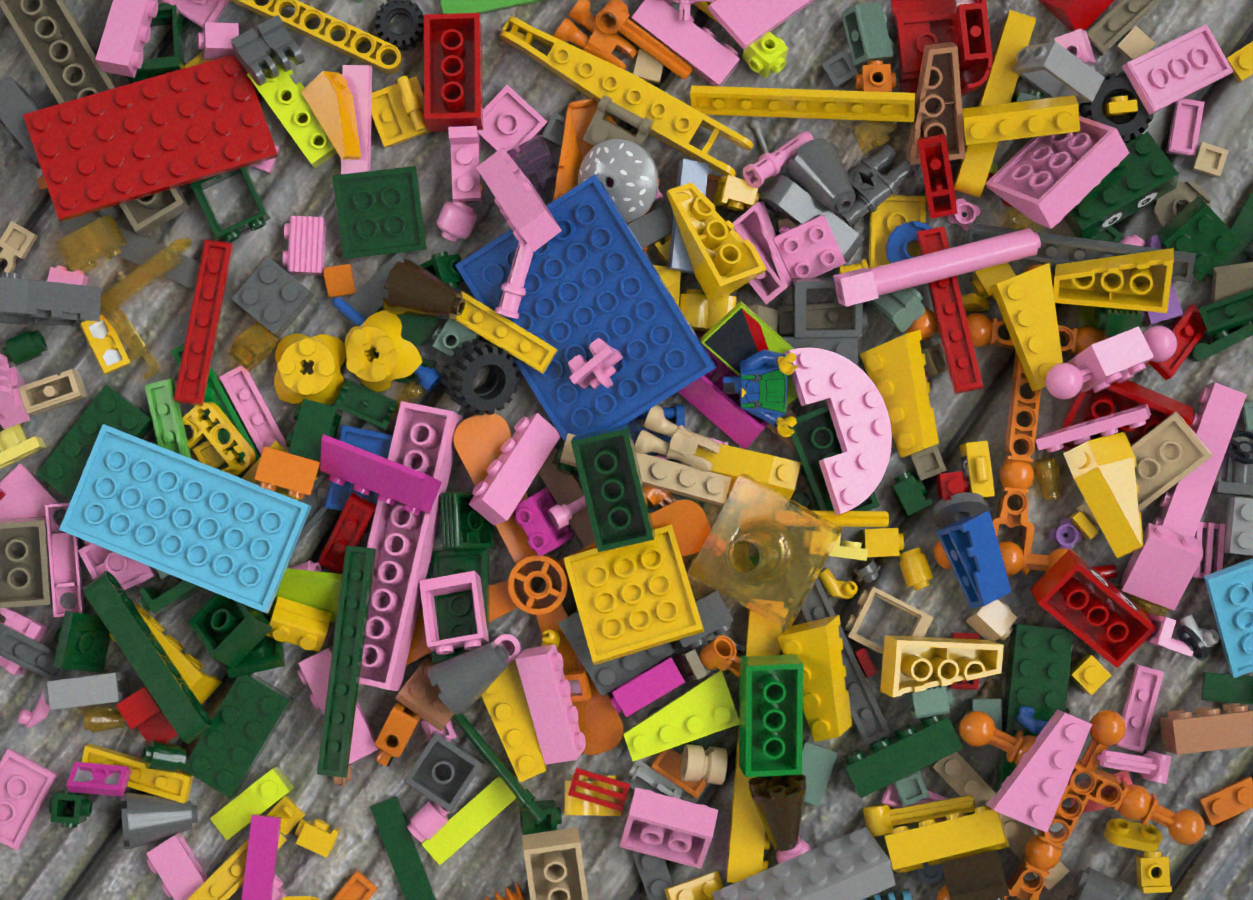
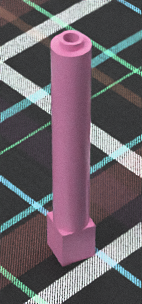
[833,228,1041,307]

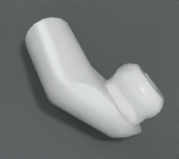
[1179,614,1219,648]

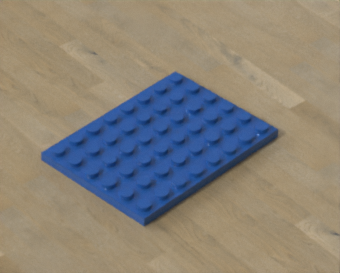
[455,174,717,442]

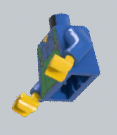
[723,349,798,438]

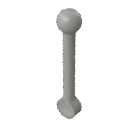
[750,119,769,153]

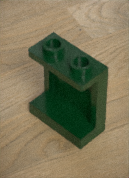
[139,580,203,614]

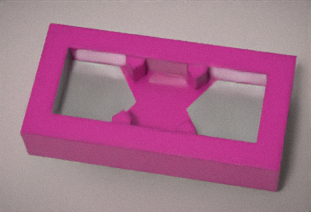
[66,762,131,797]

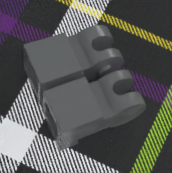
[231,15,305,86]

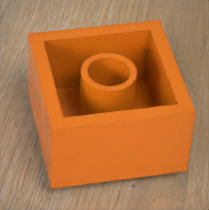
[254,446,321,499]

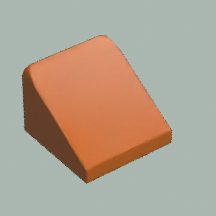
[323,264,356,298]

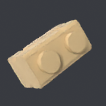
[18,369,88,416]

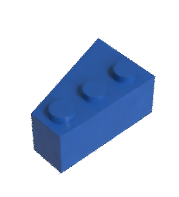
[936,511,1011,608]

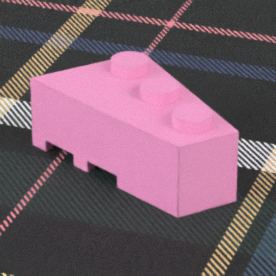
[732,201,792,304]

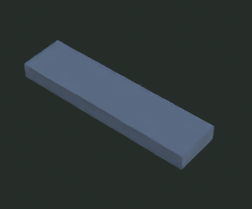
[668,158,709,274]

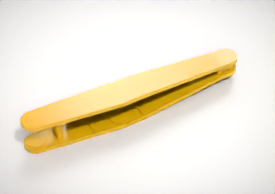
[499,16,754,177]

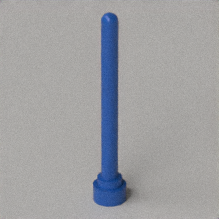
[332,297,442,392]

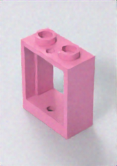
[419,571,489,655]

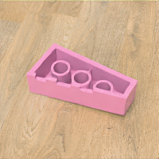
[476,147,562,251]
[987,709,1092,833]

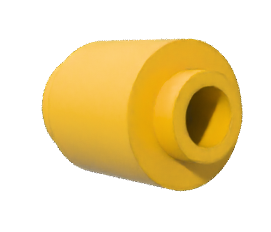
[898,547,934,591]

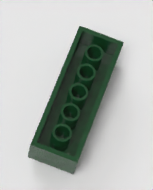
[994,623,1073,792]

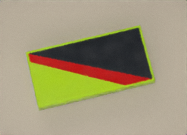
[701,301,798,407]

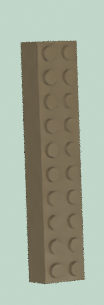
[0,0,190,236]

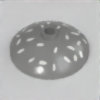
[578,139,658,222]

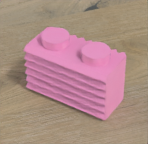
[283,216,327,276]

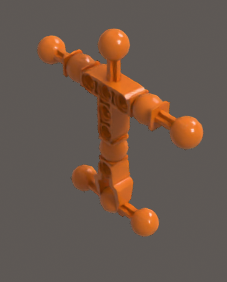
[936,710,1205,900]

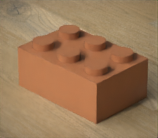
[1159,703,1253,755]

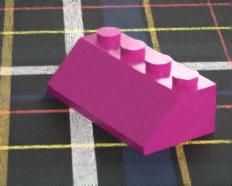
[678,331,768,450]
[320,434,442,515]

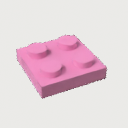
[478,85,548,160]

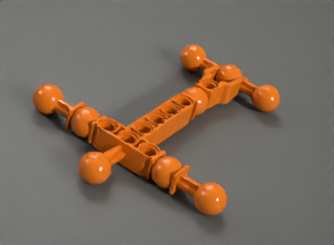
[905,264,1151,576]

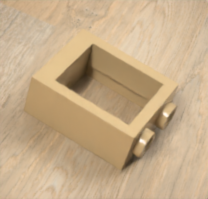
[844,586,934,655]

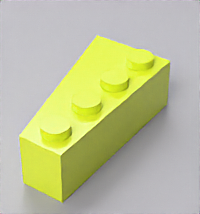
[623,670,739,761]

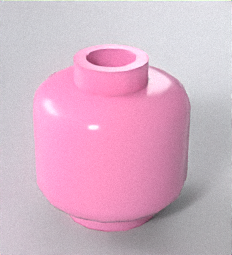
[437,201,477,242]

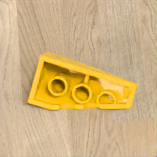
[667,182,767,301]
[1063,432,1144,558]
[681,443,801,510]

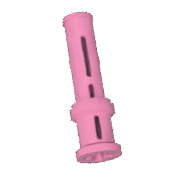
[743,131,814,188]
[494,242,534,319]

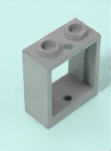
[1012,41,1104,104]
[44,671,130,710]

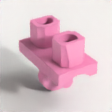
[568,338,623,389]

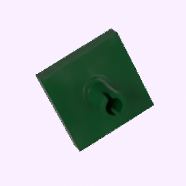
[53,610,111,673]

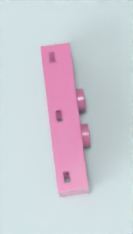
[45,502,84,617]

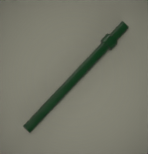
[452,714,547,825]

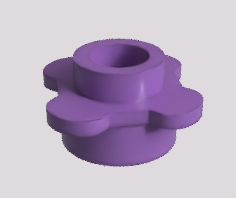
[1049,518,1083,549]

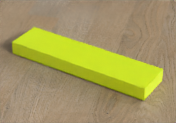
[422,776,522,865]

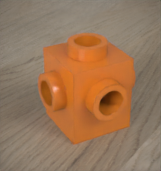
[855,60,896,92]

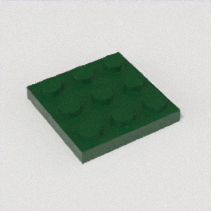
[332,166,427,259]

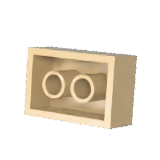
[522,827,588,900]

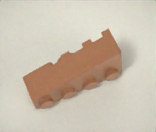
[906,42,966,165]

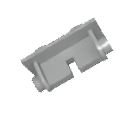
[623,760,683,798]

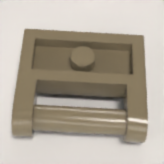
[582,95,654,147]

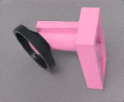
[1144,614,1208,661]

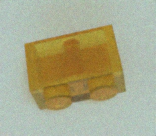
[56,215,128,273]

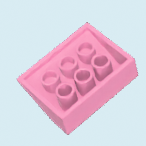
[985,116,1129,229]

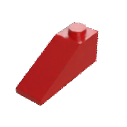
[917,134,958,219]

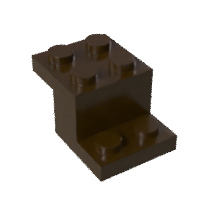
[941,850,1009,900]

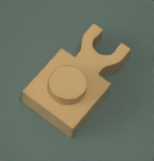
[0,221,38,273]

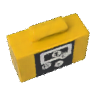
[960,441,995,498]

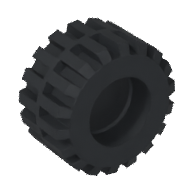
[1079,72,1154,144]
[442,339,520,415]

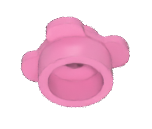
[948,198,981,231]

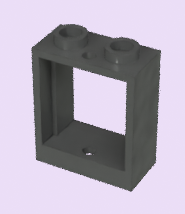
[792,278,867,338]

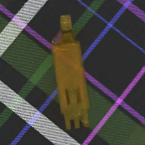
[100,237,192,379]

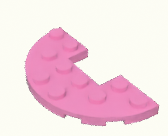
[784,348,892,515]

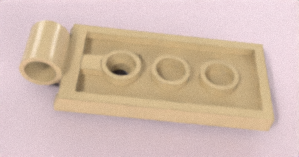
[1076,411,1213,528]

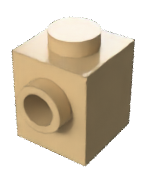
[966,599,1017,641]

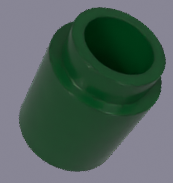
[3,330,48,366]
[141,740,186,773]

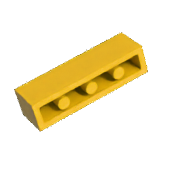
[962,95,1080,145]

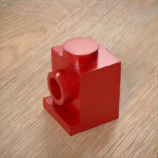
[935,471,969,502]

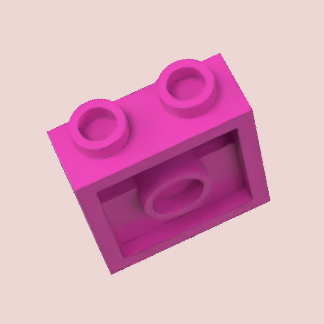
[514,487,574,557]

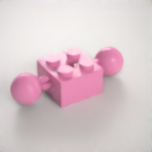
[1045,326,1177,400]

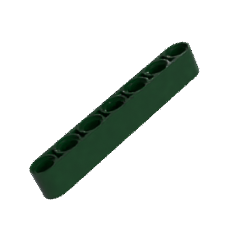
[83,570,213,744]

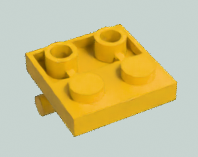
[371,76,429,149]

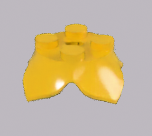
[345,310,423,392]
[274,333,346,405]

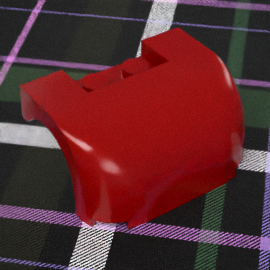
[890,0,993,99]

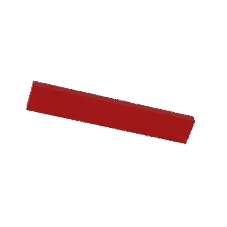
[916,226,983,394]
[174,239,233,406]

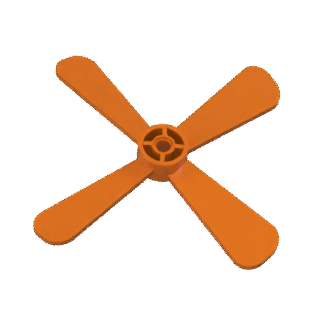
[406,413,711,755]

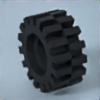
[374,0,424,51]

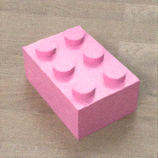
[619,788,718,869]

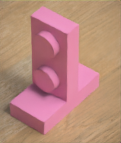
[448,126,481,202]

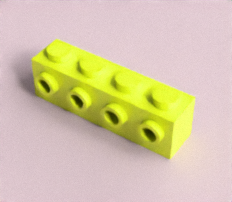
[247,57,337,169]

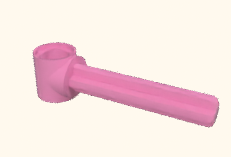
[1097,750,1172,784]

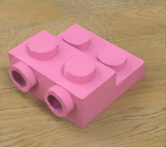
[78,540,156,590]

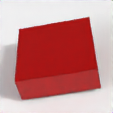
[853,647,877,678]

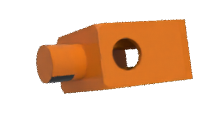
[374,701,422,767]

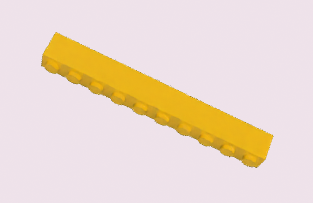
[726,598,789,883]

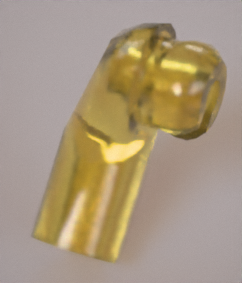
[392,382,424,416]
[1129,594,1171,617]

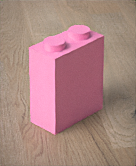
[1121,523,1203,611]

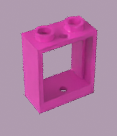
[610,655,685,717]

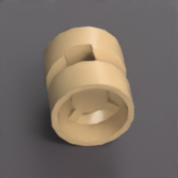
[680,744,727,785]

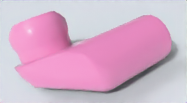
[17,692,50,728]

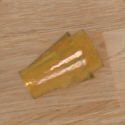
[1033,458,1061,500]
[84,705,125,733]

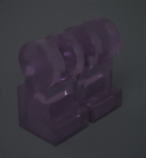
[507,135,558,193]

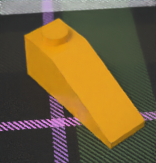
[301,71,361,160]

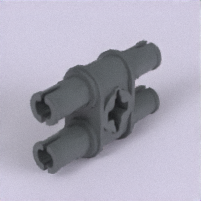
[840,144,915,227]

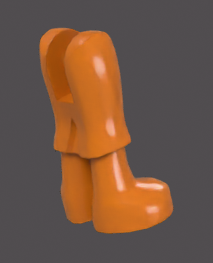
[553,0,638,70]

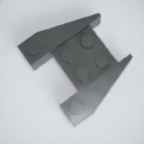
[0,273,102,327]

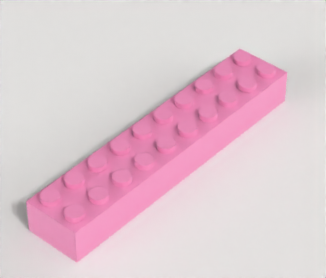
[359,401,463,692]

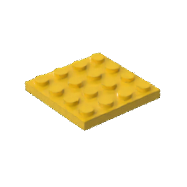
[564,524,704,665]

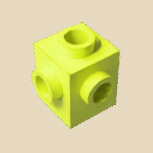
[742,32,788,79]

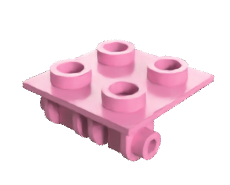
[773,214,846,278]

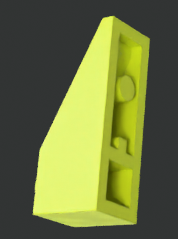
[210,766,294,841]

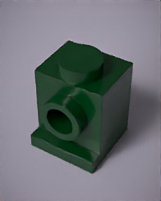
[890,471,933,516]
[520,800,562,835]

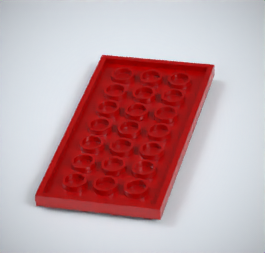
[23,54,278,222]

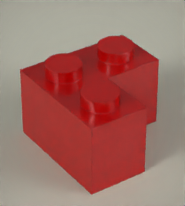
[116,686,179,745]

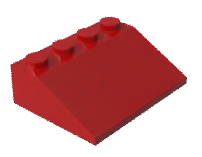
[1059,380,1194,452]

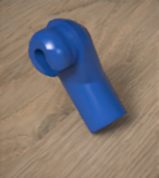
[1017,706,1048,735]

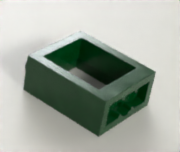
[126,4,185,83]
[190,167,271,243]

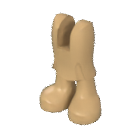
[634,405,721,472]

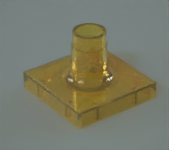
[688,474,843,630]

